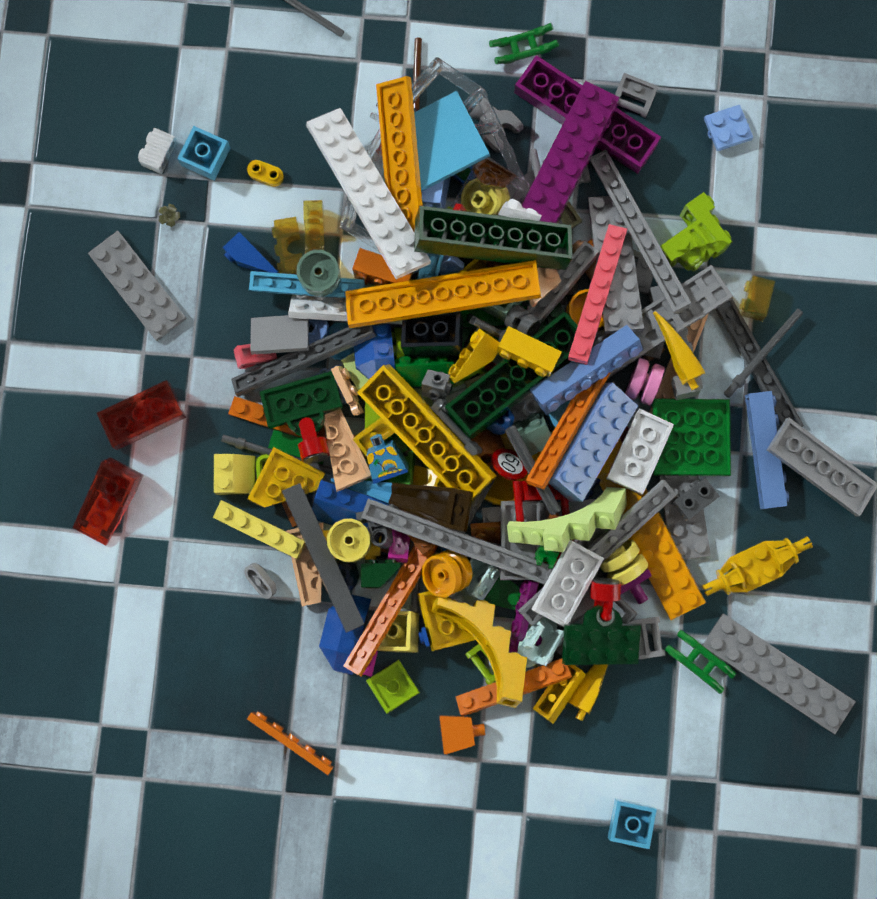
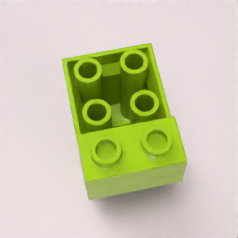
[660,192,732,271]

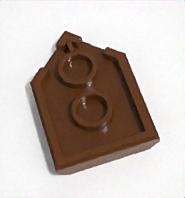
[472,158,517,189]

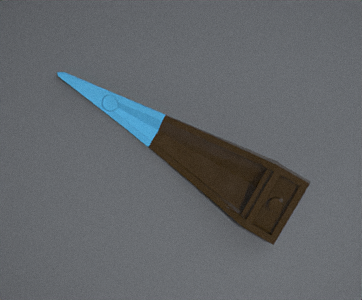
[330,478,473,532]

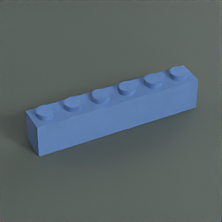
[530,325,643,415]
[745,391,789,509]

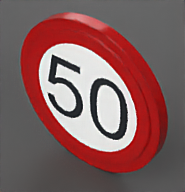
[491,448,527,481]

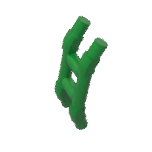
[489,23,559,65]
[665,630,736,694]

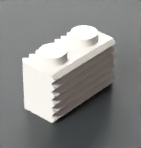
[138,128,177,174]

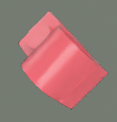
[233,344,277,369]

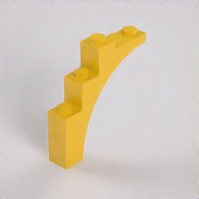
[432,597,527,708]

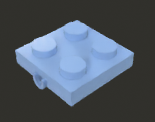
[704,105,753,152]

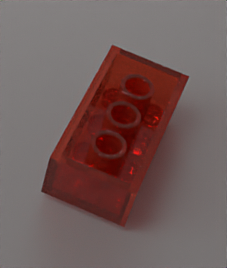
[97,380,187,450]

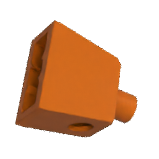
[440,715,485,754]

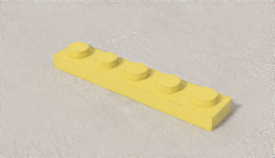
[213,500,305,559]

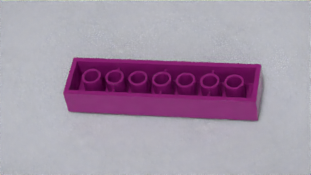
[514,55,661,174]
[522,80,620,223]

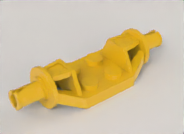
[702,536,813,597]

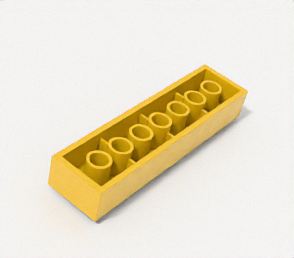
[357,364,497,501]

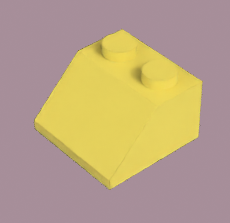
[214,454,255,495]
[377,611,420,653]

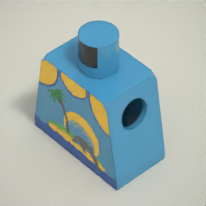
[367,434,409,484]

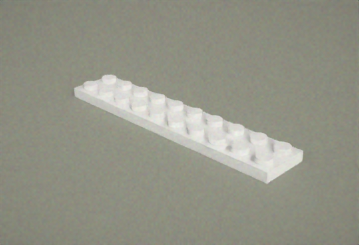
[306,108,431,279]

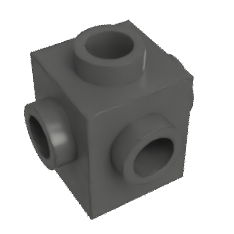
[421,369,453,400]

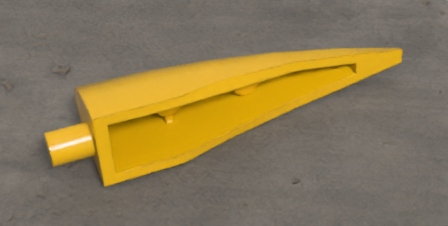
[653,311,705,391]
[568,665,608,721]

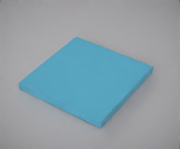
[414,91,490,191]

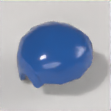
[486,410,514,435]

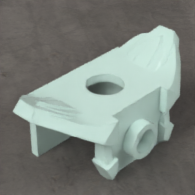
[462,558,500,606]
[518,616,564,668]

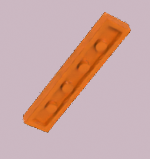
[247,711,334,775]

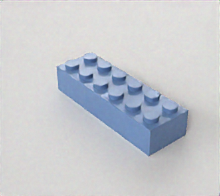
[549,383,638,502]

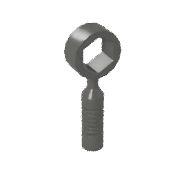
[473,318,507,342]

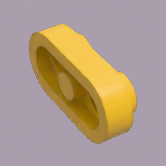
[247,160,284,187]

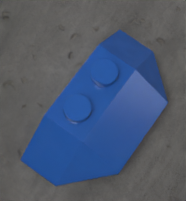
[354,323,395,379]
[319,594,372,675]

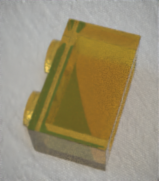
[739,276,775,321]

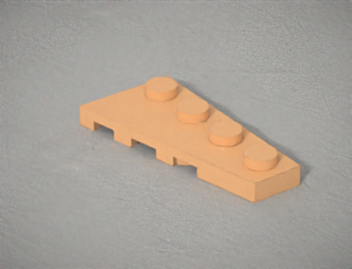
[324,409,371,492]
[286,522,324,607]

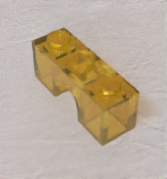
[271,217,303,275]

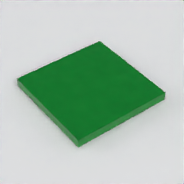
[652,398,731,476]

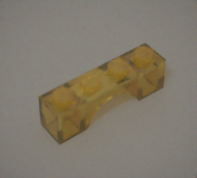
[303,200,325,275]

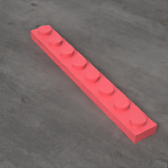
[568,224,627,365]

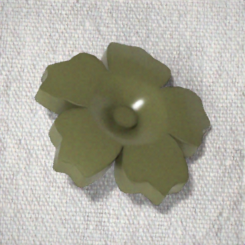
[158,204,180,227]

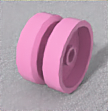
[625,358,665,406]

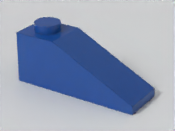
[223,232,278,273]

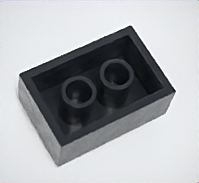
[401,311,463,356]

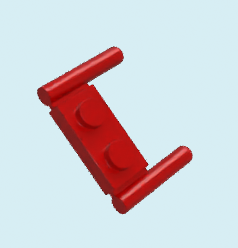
[513,481,570,522]

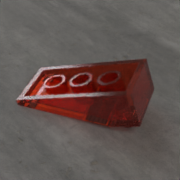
[72,457,144,546]

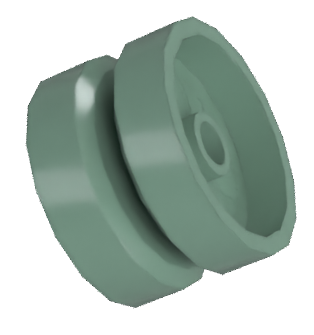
[297,250,341,297]

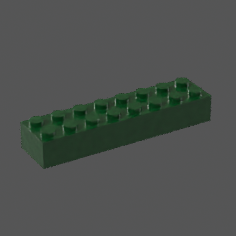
[414,206,572,270]
[445,311,578,440]

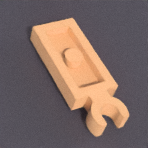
[331,366,364,416]

